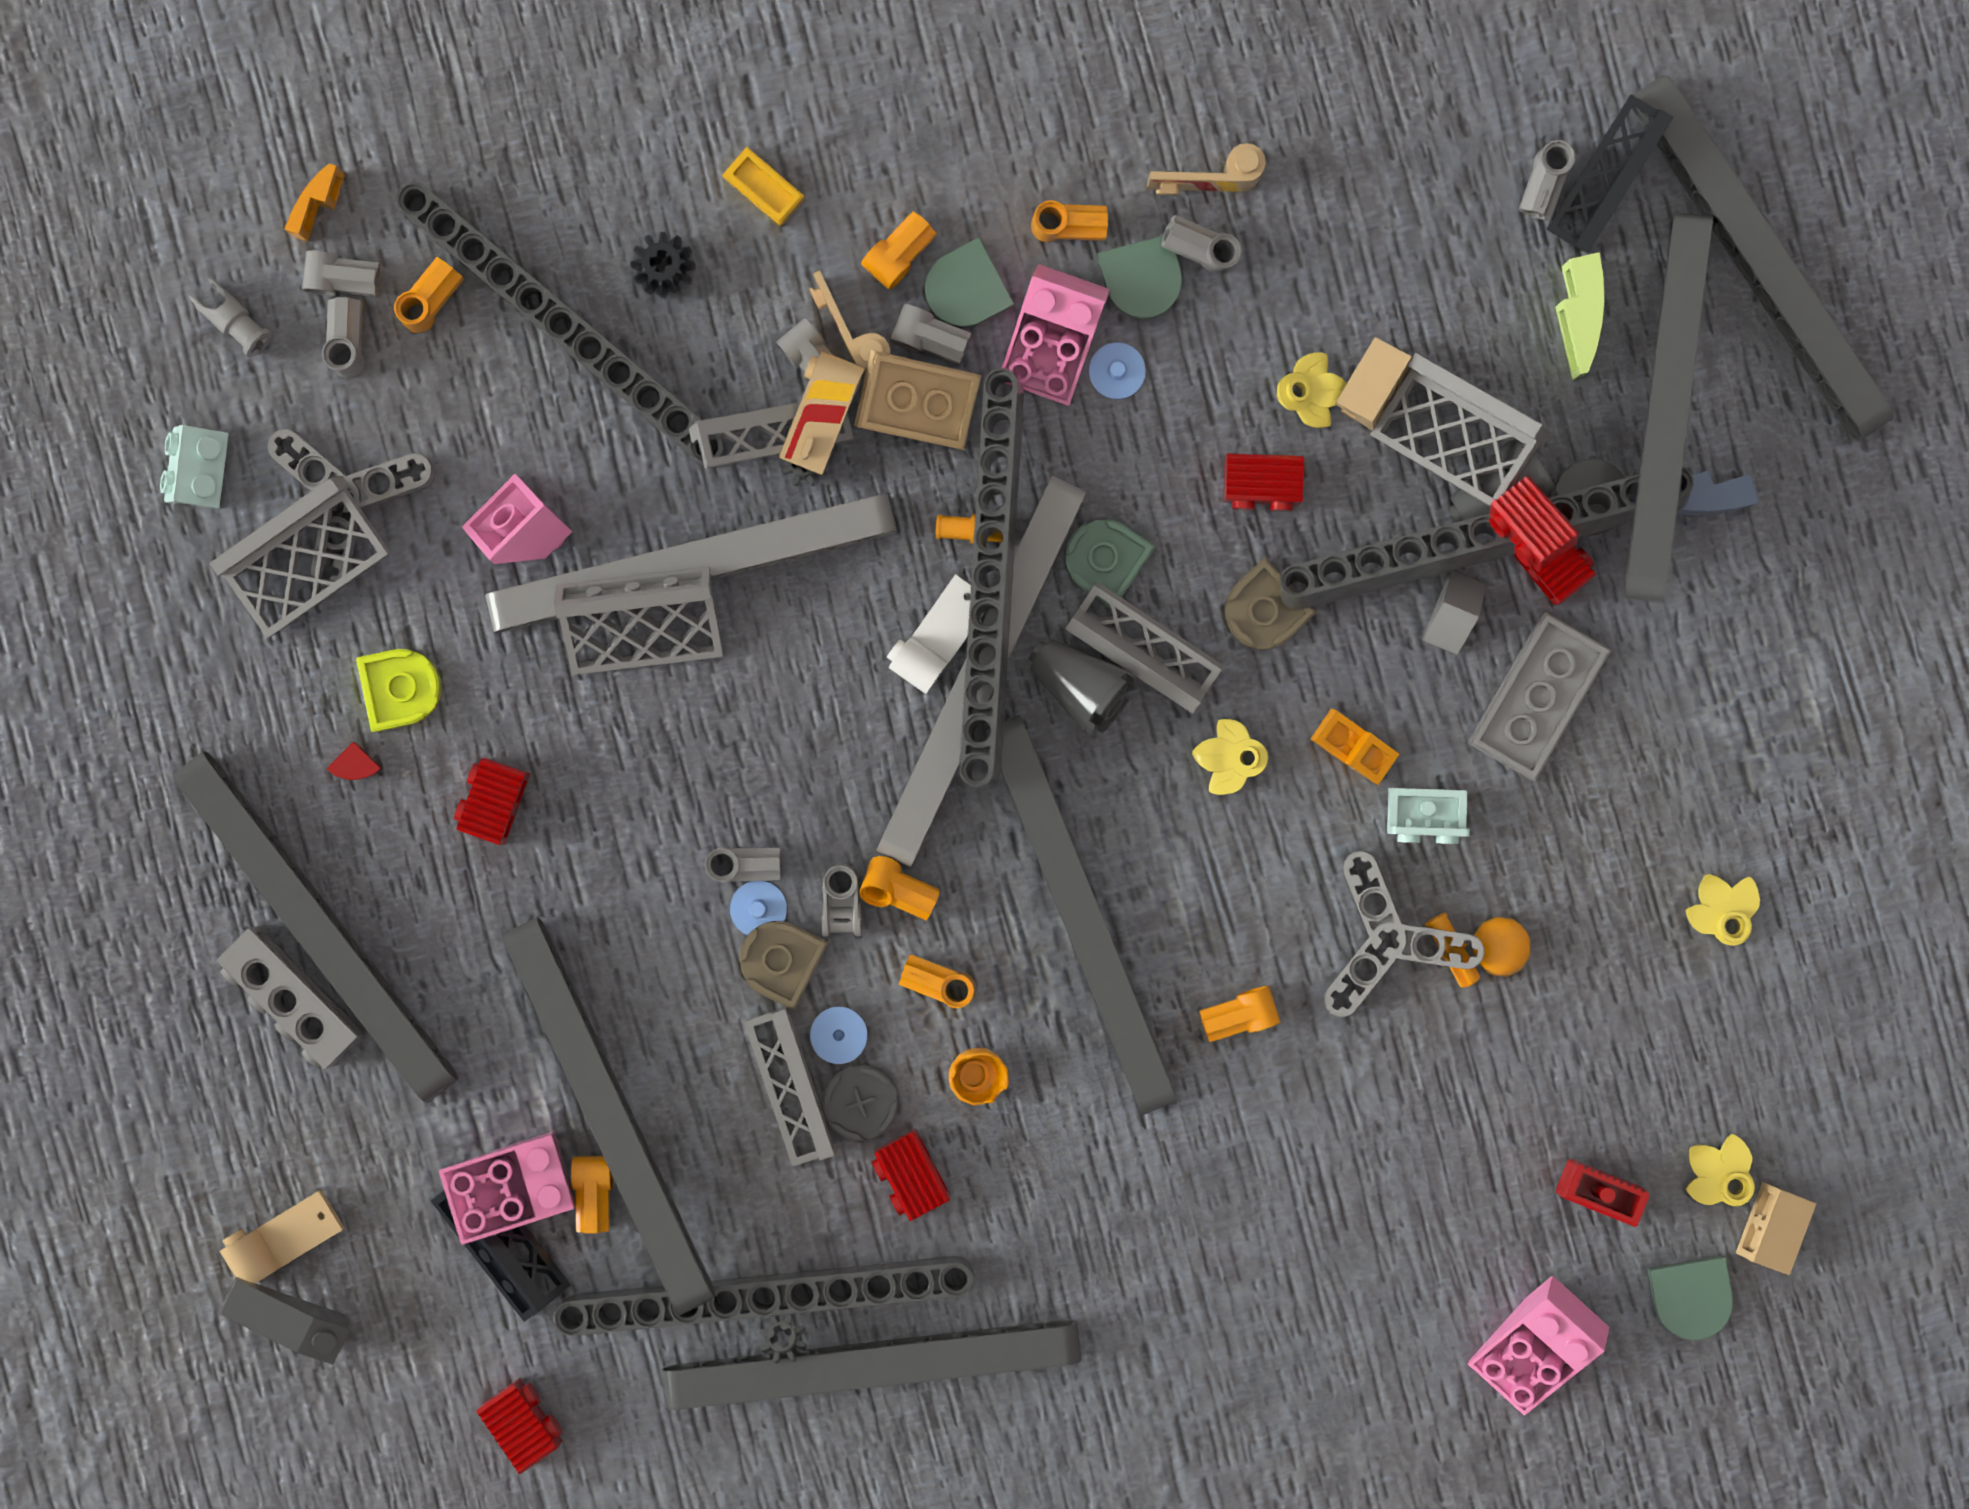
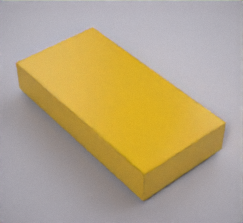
[722,147,805,227]

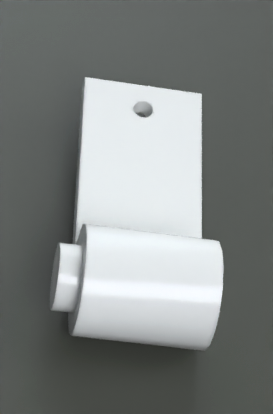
[887,574,985,694]

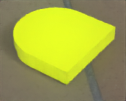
[356,649,442,733]

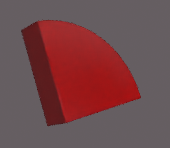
[326,742,383,780]

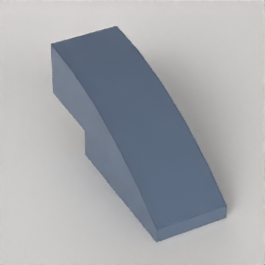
[1630,470,1759,515]

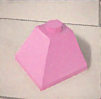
[462,474,572,564]

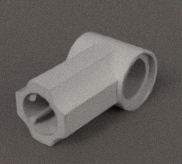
[1518,140,1575,221]
[1161,215,1242,273]
[302,251,383,297]
[322,297,365,379]
[890,304,971,365]
[775,318,832,373]
[704,847,781,882]

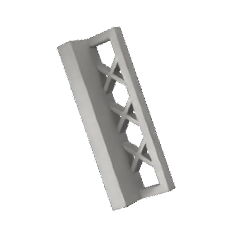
[689,402,854,469]
[1065,582,1224,714]
[744,1007,836,1167]

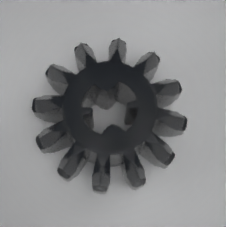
[630,232,696,299]

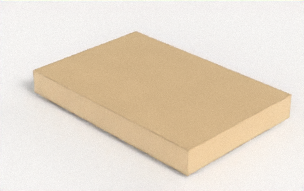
[854,350,981,450]

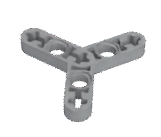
[267,429,435,588]
[1324,851,1485,1017]

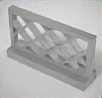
[1370,353,1552,507]
[209,476,391,638]
[554,566,723,675]

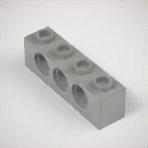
[216,926,366,1070]

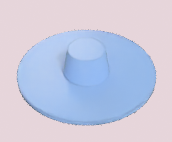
[1089,342,1146,399]
[730,881,787,935]
[810,1007,867,1064]

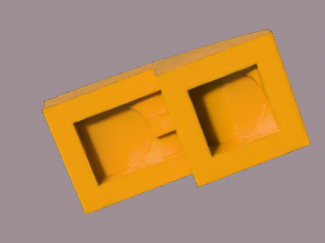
[284,163,345,242]
[1310,708,1399,785]

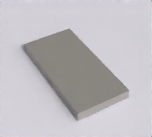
[1467,612,1611,782]

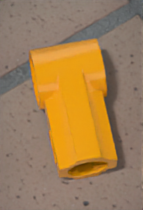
[1031,200,1108,242]
[861,211,937,291]
[394,257,465,333]
[859,856,940,920]
[898,954,977,1008]
[1199,985,1281,1042]
[571,1156,614,1234]

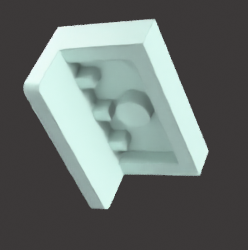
[160,425,229,509]
[1387,788,1470,844]

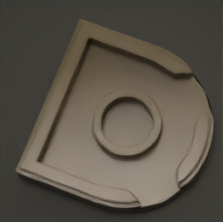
[1224,557,1317,650]
[739,921,829,1011]

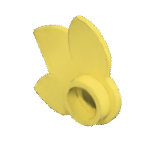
[1277,352,1347,428]
[1192,719,1269,795]
[1685,874,1760,946]
[1686,1134,1755,1206]

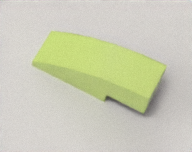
[1556,252,1605,380]

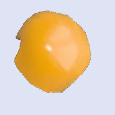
[1472,916,1531,977]
[948,1047,1009,1106]

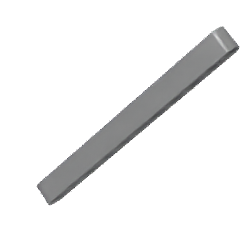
[876,475,1087,868]
[485,494,897,633]

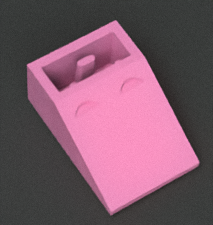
[1002,264,1110,406]
[439,1131,576,1245]
[1468,1275,1609,1416]

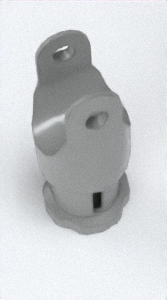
[189,278,273,358]

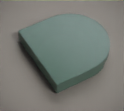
[1097,236,1182,320]
[925,237,1014,328]
[1065,519,1156,610]
[1647,1255,1733,1340]

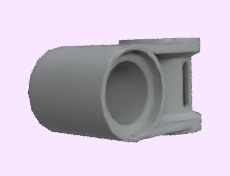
[822,863,862,937]

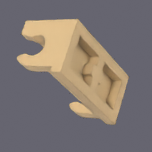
[1336,337,1412,431]
[1736,1182,1817,1276]

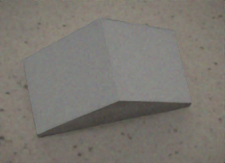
[1421,570,1487,655]

